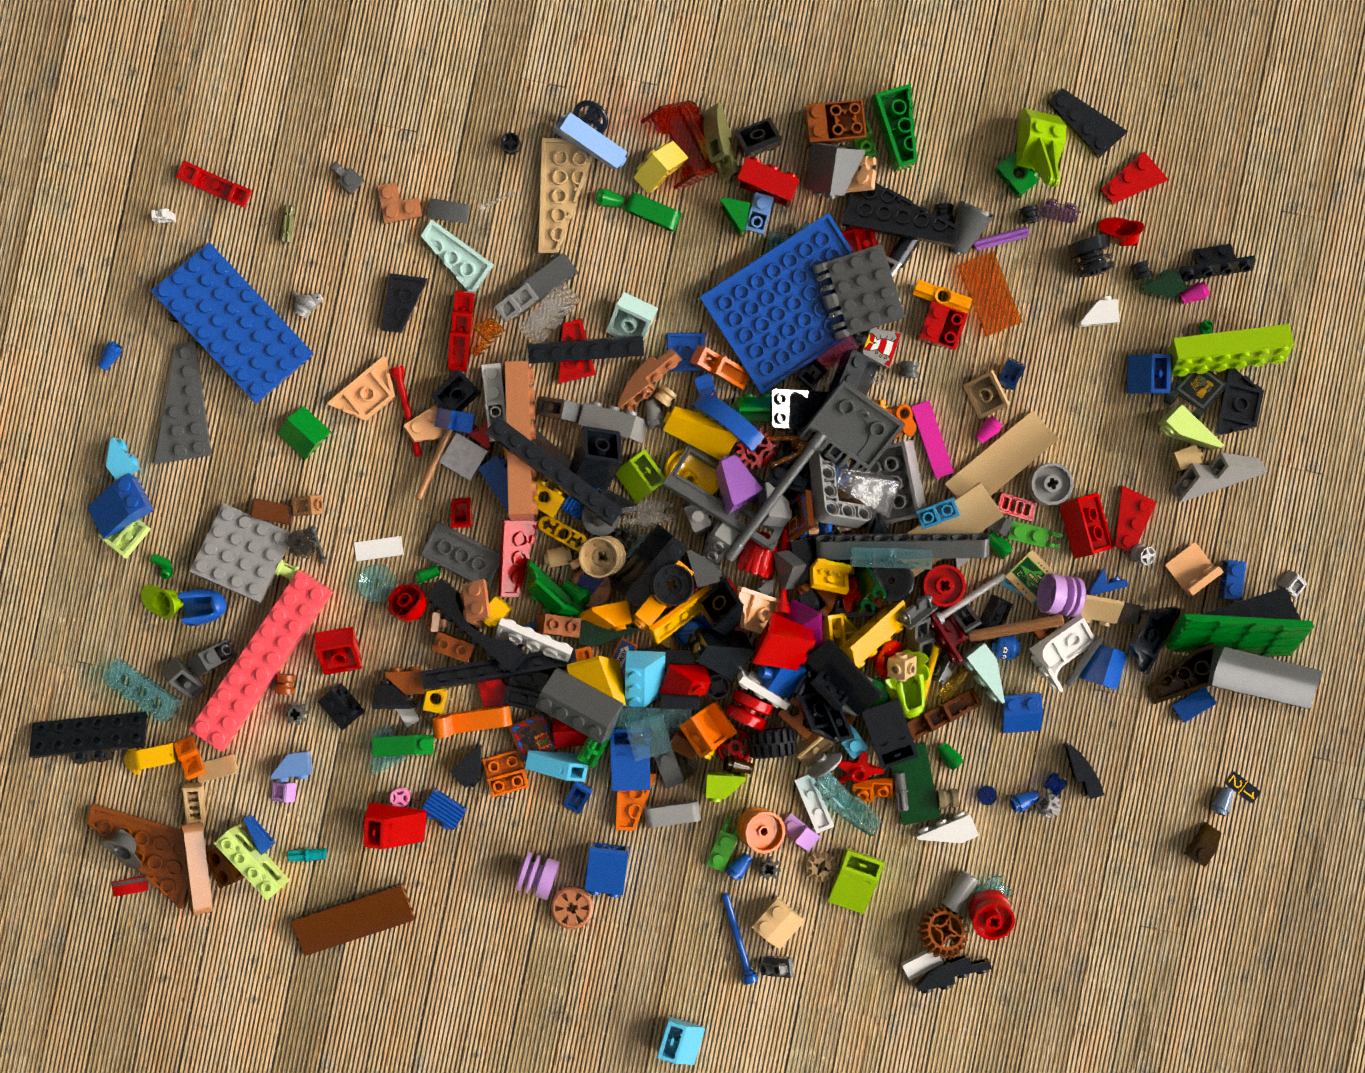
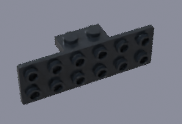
[29,712,148,764]

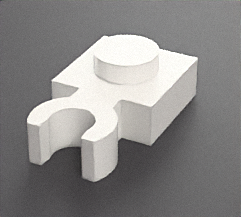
[151,209,176,224]

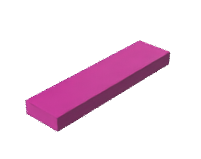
[911,400,954,479]

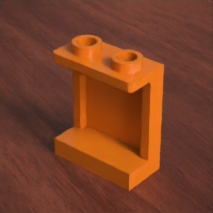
[679,701,737,758]

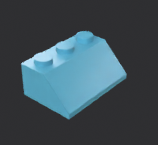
[625,651,665,708]

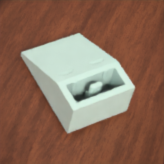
[962,642,1005,704]

